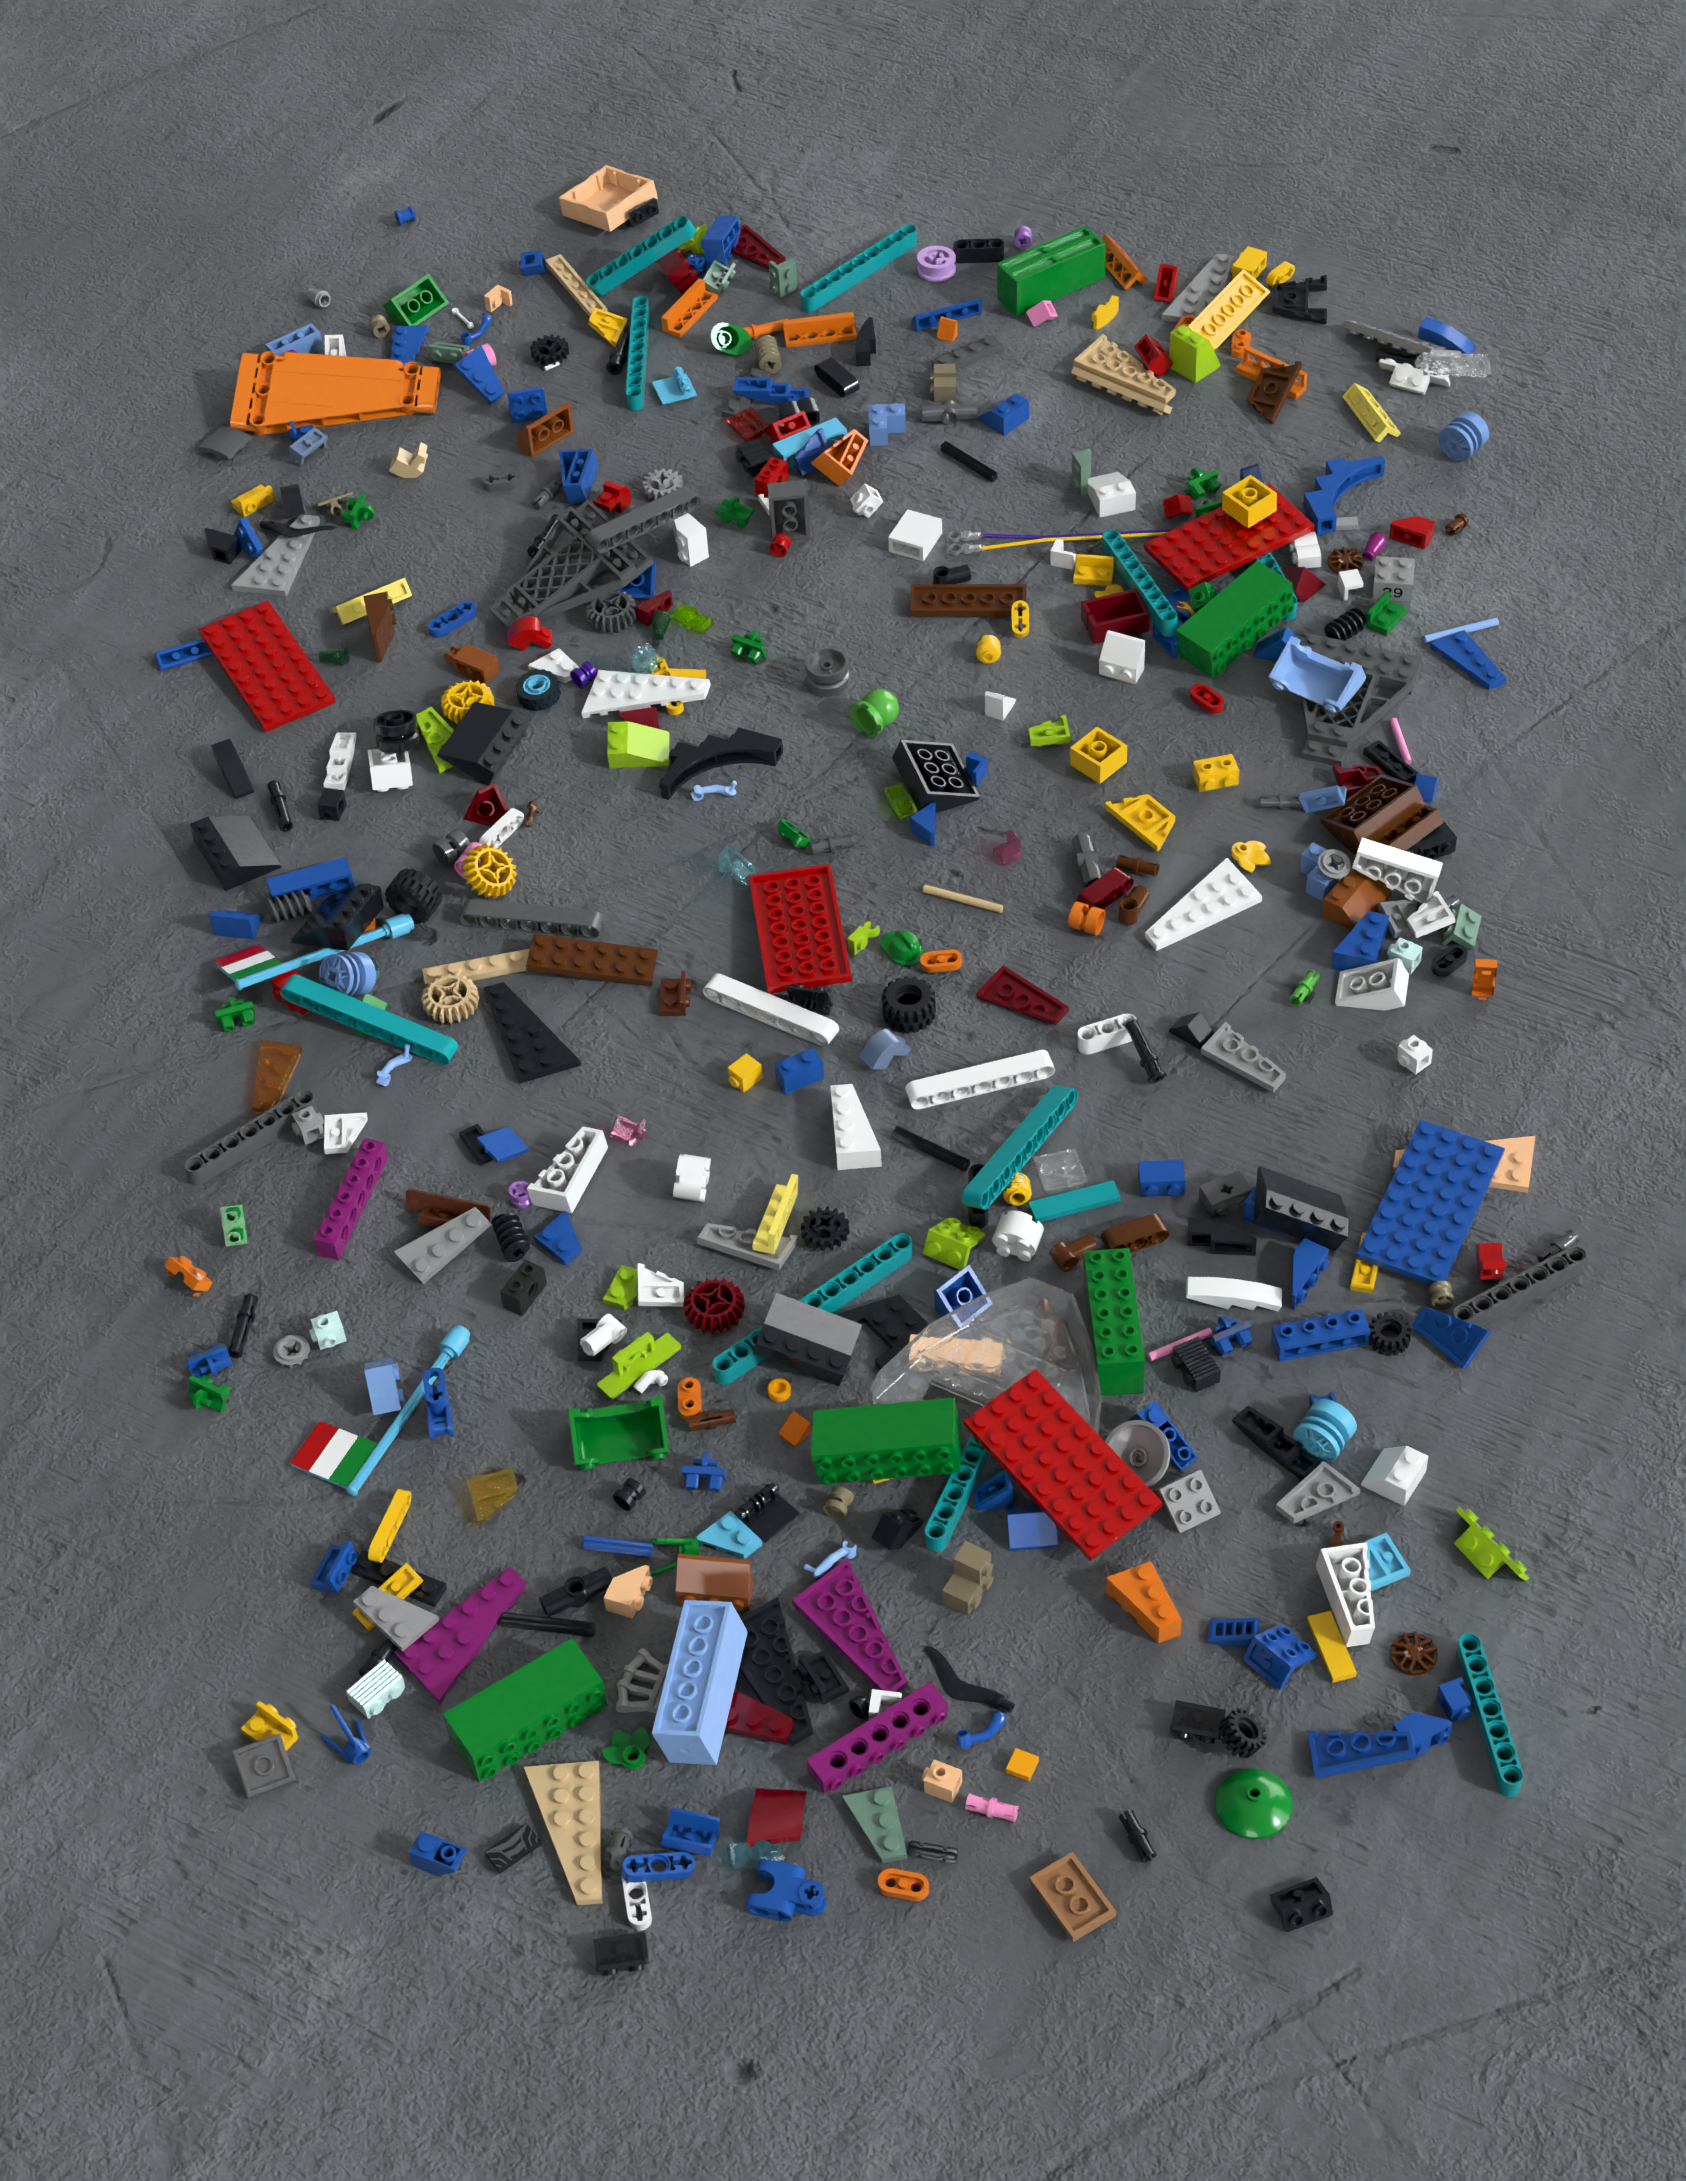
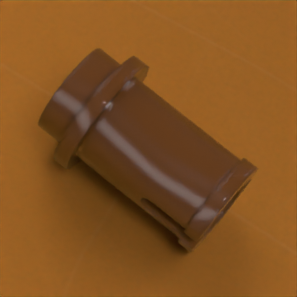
[1445,513,1469,536]

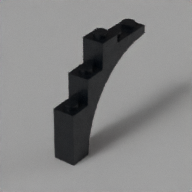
[659,727,783,800]

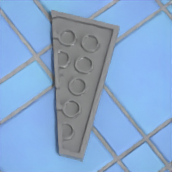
[1162,254,1234,322]
[1343,320,1461,360]
[231,514,320,597]

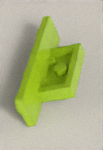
[597,1332,681,1400]
[1454,1507,1529,1581]

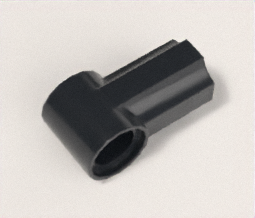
[933,564,971,584]

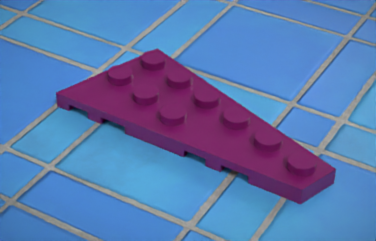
[792,1558,907,1692]
[395,1567,526,1705]

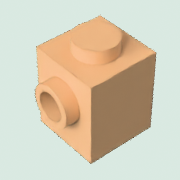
[921,1760,962,1803]

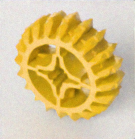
[441,680,494,725]
[462,843,517,899]

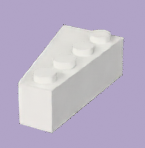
[1352,838,1443,905]
[830,1084,882,1170]
[526,1127,608,1213]
[1316,1542,1375,1647]

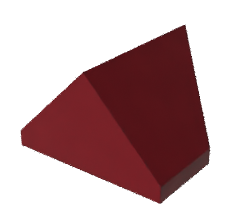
[1281,567,1326,603]
[617,707,660,729]
[463,782,509,827]

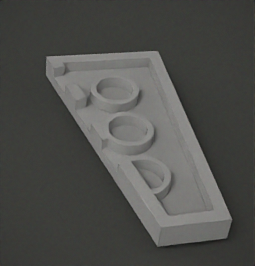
[394,1207,491,1284]
[697,1223,798,1271]

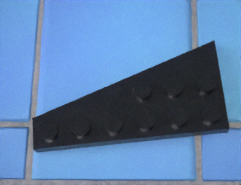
[484,982,581,1084]
[739,1597,813,1746]

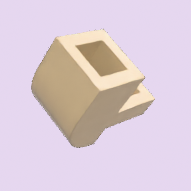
[389,443,428,478]

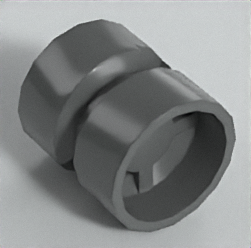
[432,828,470,866]

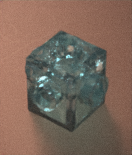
[630,643,663,674]

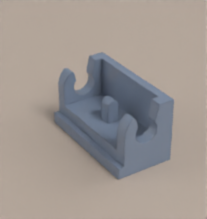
[289,427,328,466]

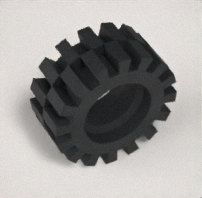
[1369,1311,1411,1356]
[1218,1708,1267,1758]

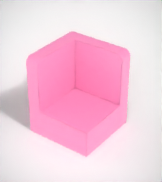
[1026,301,1058,327]

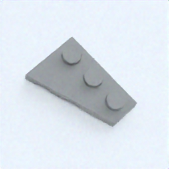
[1276,1461,1360,1524]
[353,1586,439,1652]

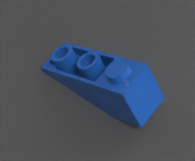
[1291,1238,1330,1310]
[1129,1400,1198,1471]

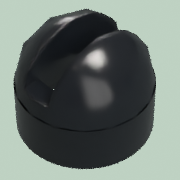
[849,1696,870,1718]

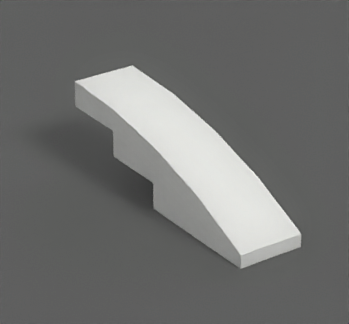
[324,733,357,790]
[1186,1277,1282,1312]

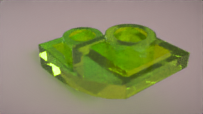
[670,604,715,634]
[883,783,918,819]

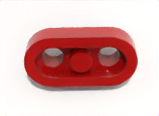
[1190,684,1224,714]

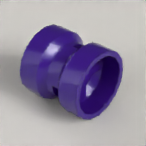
[570,661,597,688]

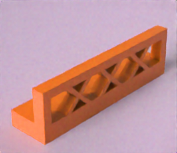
[1101,234,1148,290]
[661,278,718,338]
[783,312,857,348]
[1236,346,1307,400]

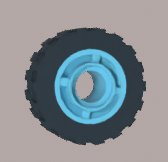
[516,669,561,711]

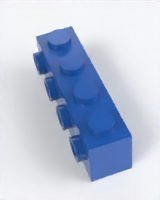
[1271,1309,1370,1362]

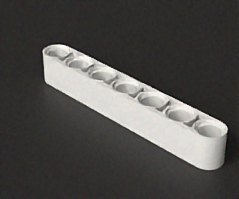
[703,973,839,1047]
[905,1050,1055,1109]

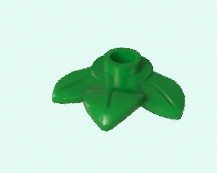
[602,1727,650,1770]

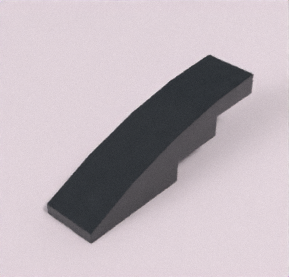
[1232,1406,1321,1480]

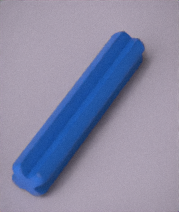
[582,1535,653,1557]

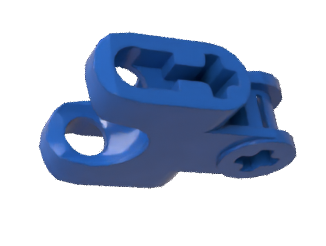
[423,1368,454,1440]
[745,1858,826,1922]

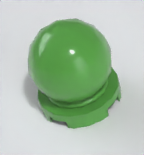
[849,689,899,738]

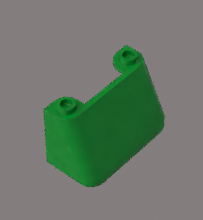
[568,1396,670,1471]

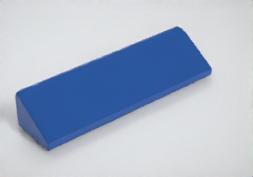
[911,298,982,331]
[155,639,214,671]

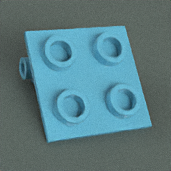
[652,367,697,405]

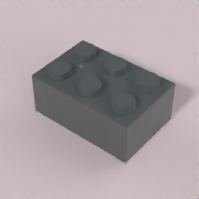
[767,480,810,540]

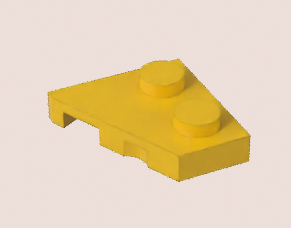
[588,308,628,347]

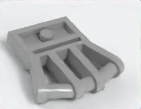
[615,1648,669,1714]

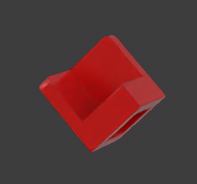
[1163,494,1194,519]

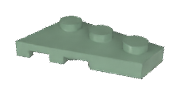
[842,1786,907,1864]

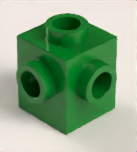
[1188,582,1218,612]

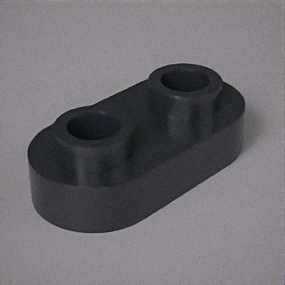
[1431,944,1468,977]

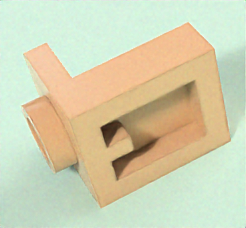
[484,285,513,312]

